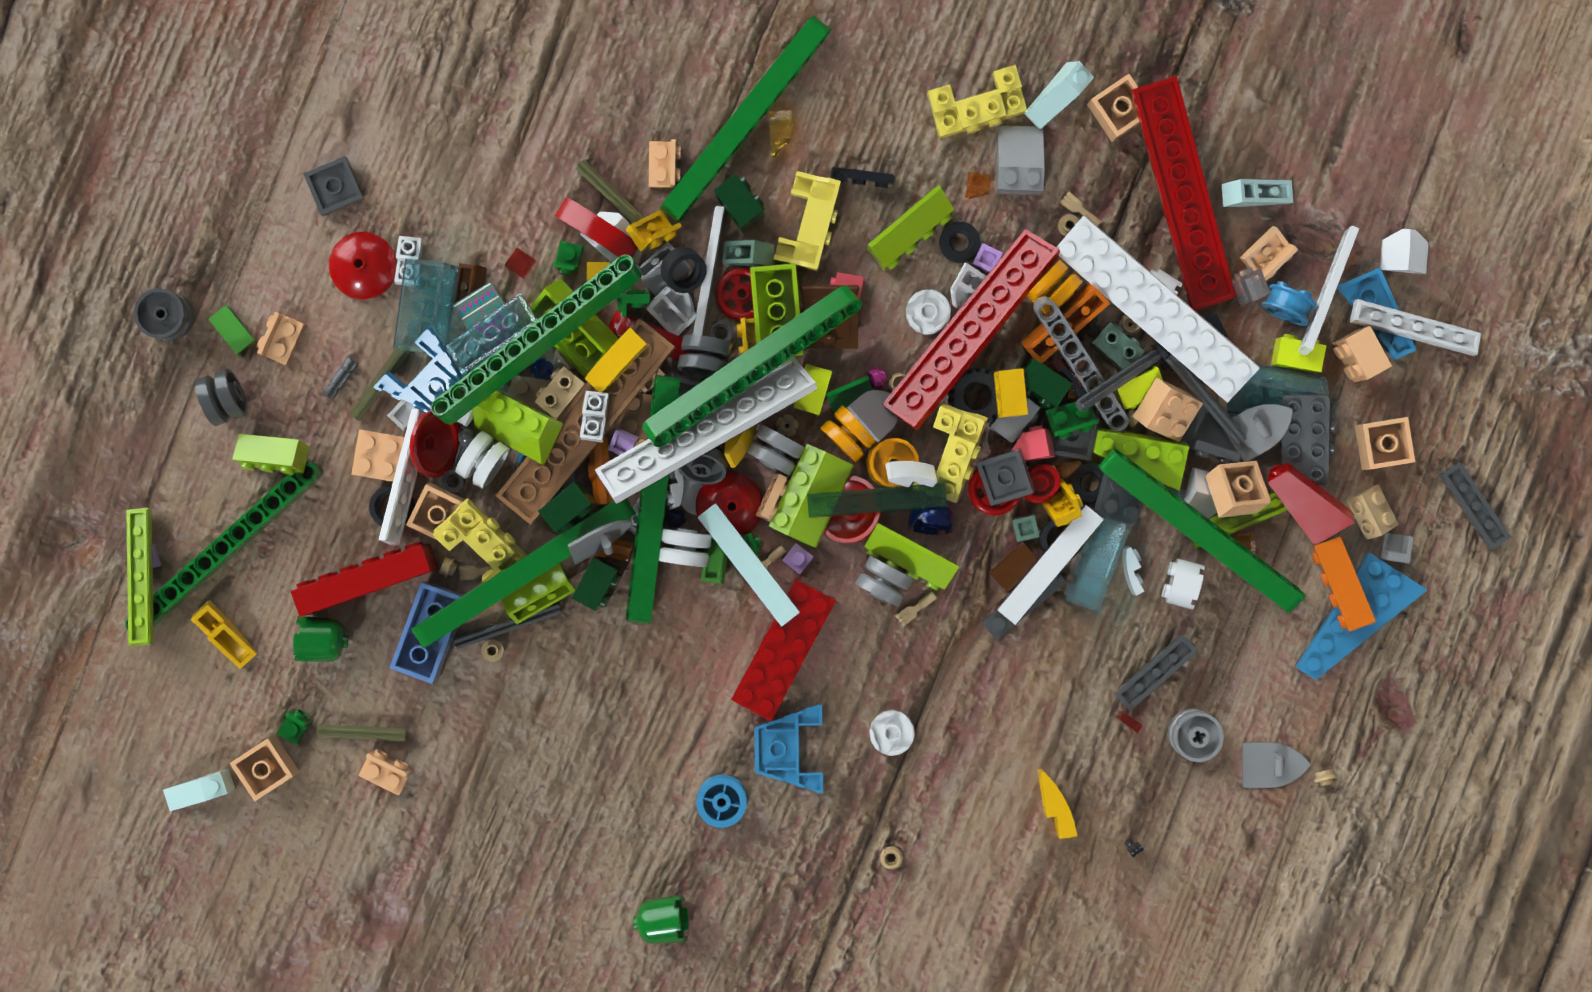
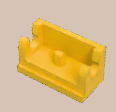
[994,369,1028,418]

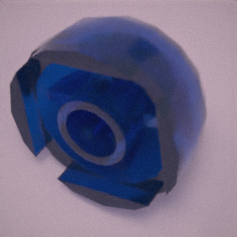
[908,496,954,535]

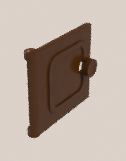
[801,285,860,349]

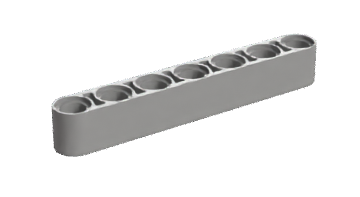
[1033,297,1129,432]

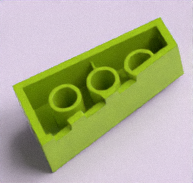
[1093,426,1189,491]

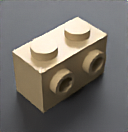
[535,366,586,420]

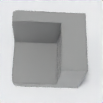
[1380,533,1414,564]

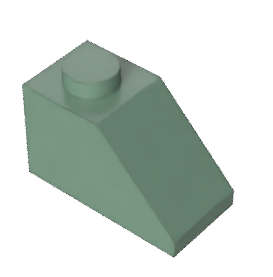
[722,240,774,267]

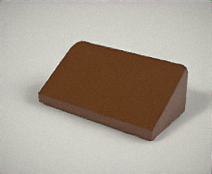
[452,263,487,308]
[989,542,1038,592]

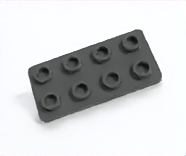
[1282,395,1335,485]
[1169,405,1259,464]

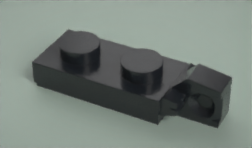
[831,167,894,189]

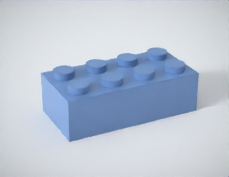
[390,581,463,684]

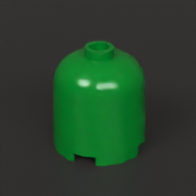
[293,616,349,662]
[633,896,689,944]

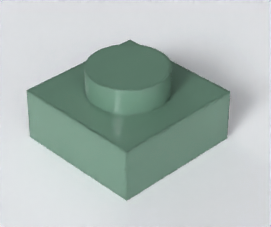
[1012,514,1040,542]

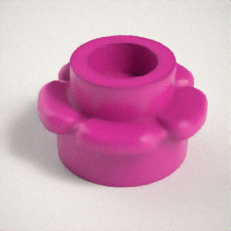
[867,366,887,388]

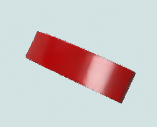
[554,197,638,258]
[608,310,687,361]

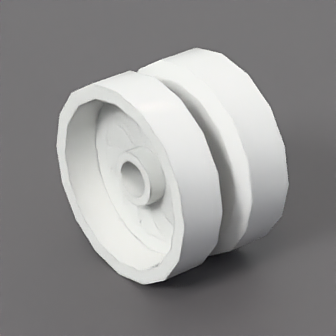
[455,431,511,490]
[659,528,712,567]

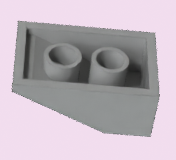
[995,125,1045,195]

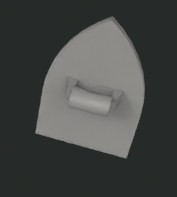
[847,390,898,442]
[1224,404,1293,462]
[568,520,633,565]
[1242,742,1311,788]

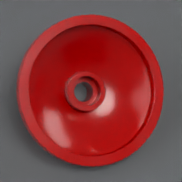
[329,232,397,300]
[409,410,460,478]
[695,471,763,536]
[824,476,882,544]

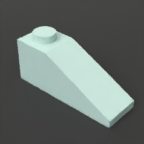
[1024,61,1094,129]
[1222,179,1294,207]
[163,768,236,811]

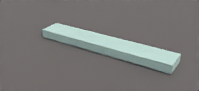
[697,503,800,627]

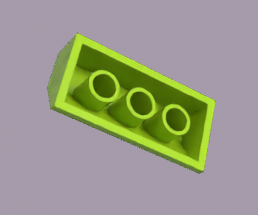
[866,185,954,271]
[750,263,803,358]
[525,278,619,378]
[472,389,564,465]
[769,444,854,548]
[863,523,959,591]

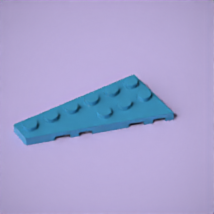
[1295,553,1427,680]

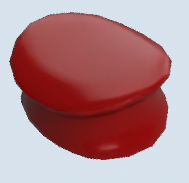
[1024,464,1061,503]

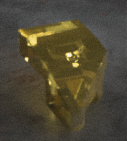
[769,110,793,157]

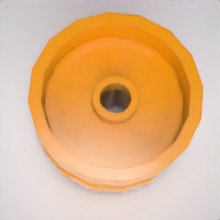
[1026,259,1083,314]
[820,405,876,463]
[865,438,919,488]

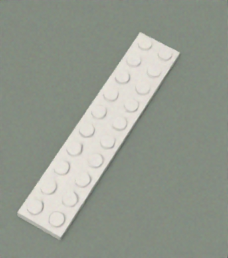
[1056,215,1260,403]
[595,357,817,504]

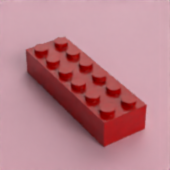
[290,541,439,617]
[731,578,836,721]

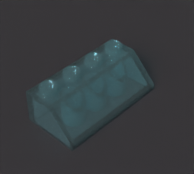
[393,259,459,355]
[445,293,538,377]
[1227,364,1329,414]
[1065,516,1131,612]

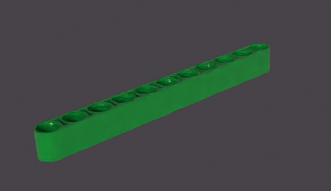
[660,15,832,223]
[431,255,642,424]
[642,285,862,447]
[626,375,680,624]
[1099,448,1306,613]
[125,462,322,630]
[411,498,636,648]

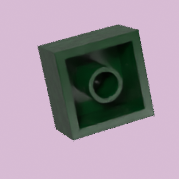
[714,173,765,233]
[1024,359,1072,410]
[538,482,597,533]
[572,556,623,611]

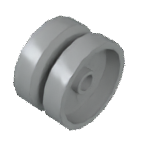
[746,424,805,476]
[855,556,914,607]
[1167,708,1224,762]

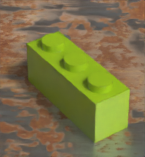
[232,434,310,475]
[501,563,576,624]

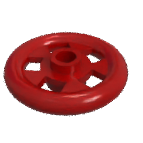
[715,267,754,321]
[968,468,1021,516]

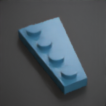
[1337,267,1416,360]

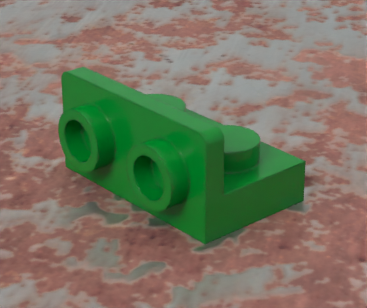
[617,289,650,317]
[1045,402,1099,440]

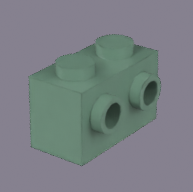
[1089,322,1145,371]

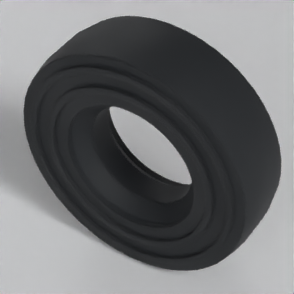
[939,221,980,263]
[1069,462,1104,503]

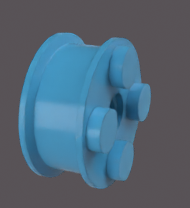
[1260,281,1317,326]
[696,774,747,828]

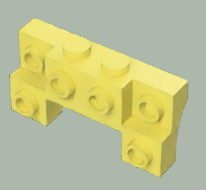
[927,65,1027,139]
[773,171,841,271]
[912,403,988,503]
[433,498,527,583]

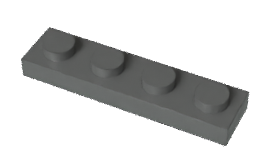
[1439,462,1511,550]
[982,574,1067,640]
[1114,634,1198,711]

